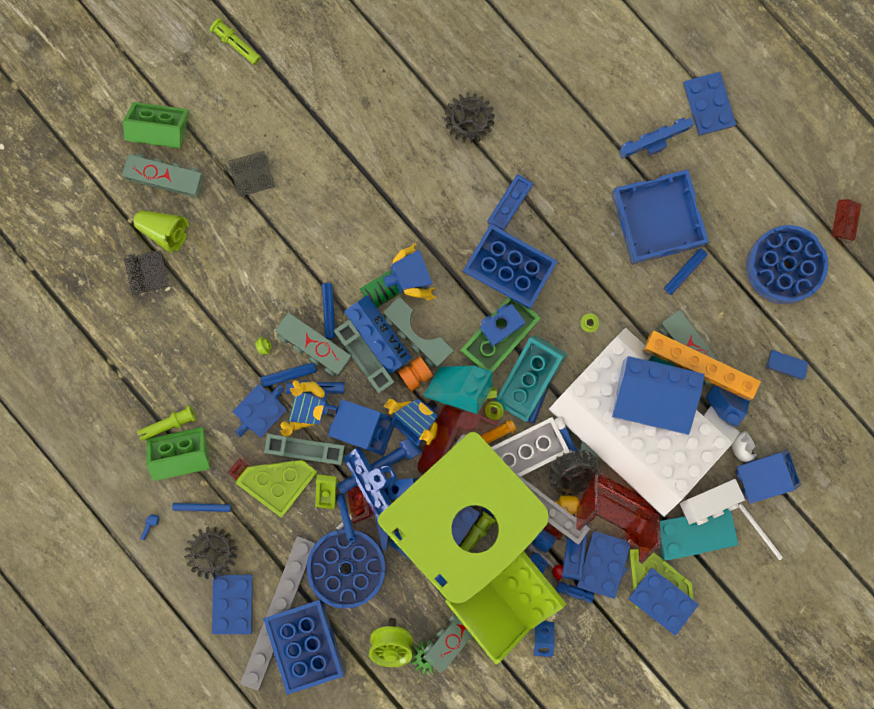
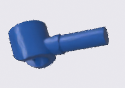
[140,514,159,540]

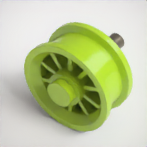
[369,618,413,667]

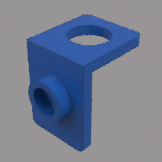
[534,621,555,657]

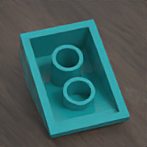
[424,366,493,414]

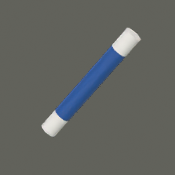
[554,417,584,469]

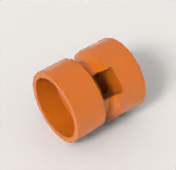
[397,356,434,392]

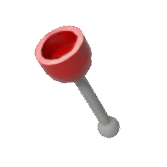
[527,544,563,581]

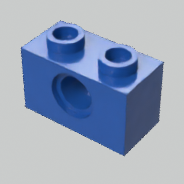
[479,304,525,347]

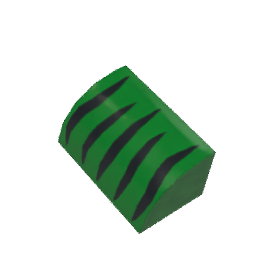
[360,270,401,308]

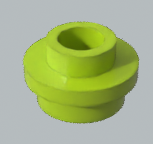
[580,313,600,333]
[255,337,272,355]
[485,401,504,420]

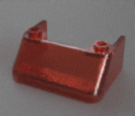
[417,404,499,475]
[576,473,661,564]

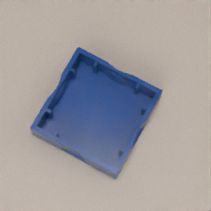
[612,169,709,265]

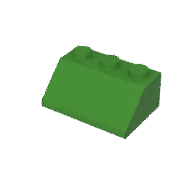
[123,102,189,148]
[146,427,210,481]

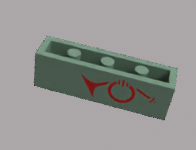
[122,153,204,199]
[659,310,718,387]
[275,312,352,376]
[422,613,472,673]

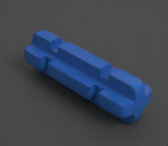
[556,582,594,603]

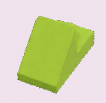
[315,474,338,509]

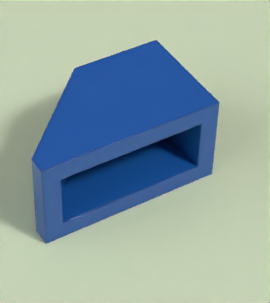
[706,385,750,427]

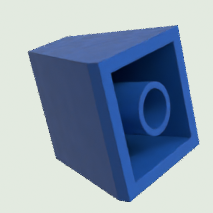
[328,399,394,456]
[736,449,801,504]

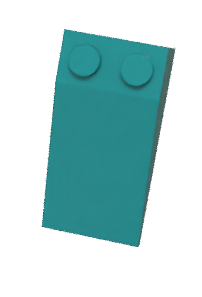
[495,335,568,422]
[654,508,738,561]

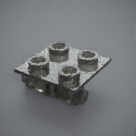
[228,151,275,197]
[124,250,169,295]

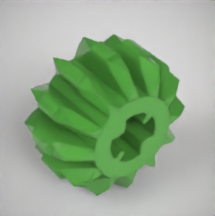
[411,640,434,674]

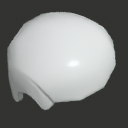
[732,431,757,463]

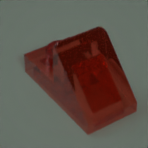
[347,486,374,524]

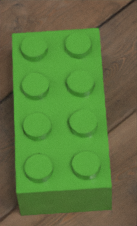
[460,297,541,374]

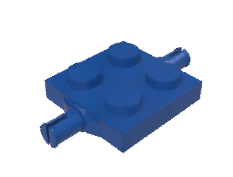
[233,384,287,438]

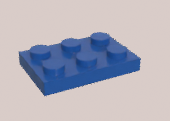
[683,72,736,136]
[577,531,631,599]
[628,568,699,636]
[212,575,253,634]

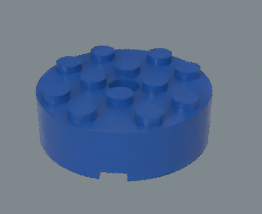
[746,225,828,304]
[307,529,386,609]

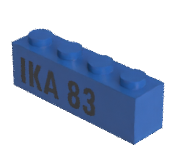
[344,295,412,374]

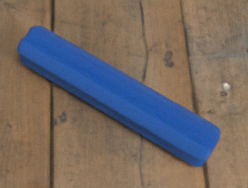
[664,248,708,295]
[322,283,336,339]
[261,362,317,387]

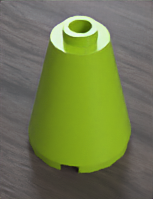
[133,210,189,253]

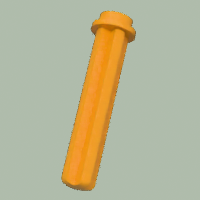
[481,420,517,444]

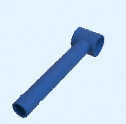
[337,438,423,494]

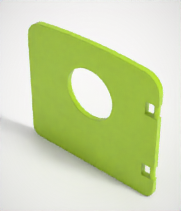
[378,432,549,604]

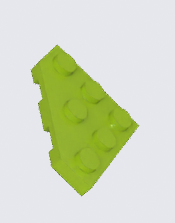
[235,459,317,518]
[629,548,694,608]

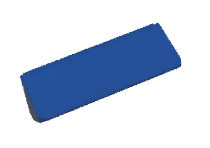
[765,350,808,380]

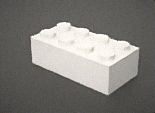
[491,417,570,476]

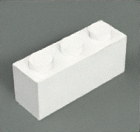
[679,479,745,525]

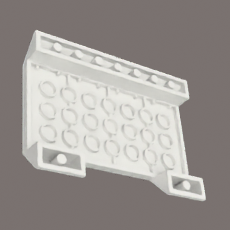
[549,328,740,517]

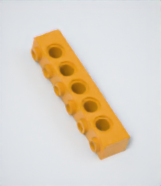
[642,331,761,401]

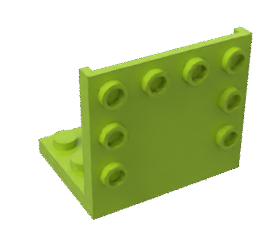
[445,551,566,665]

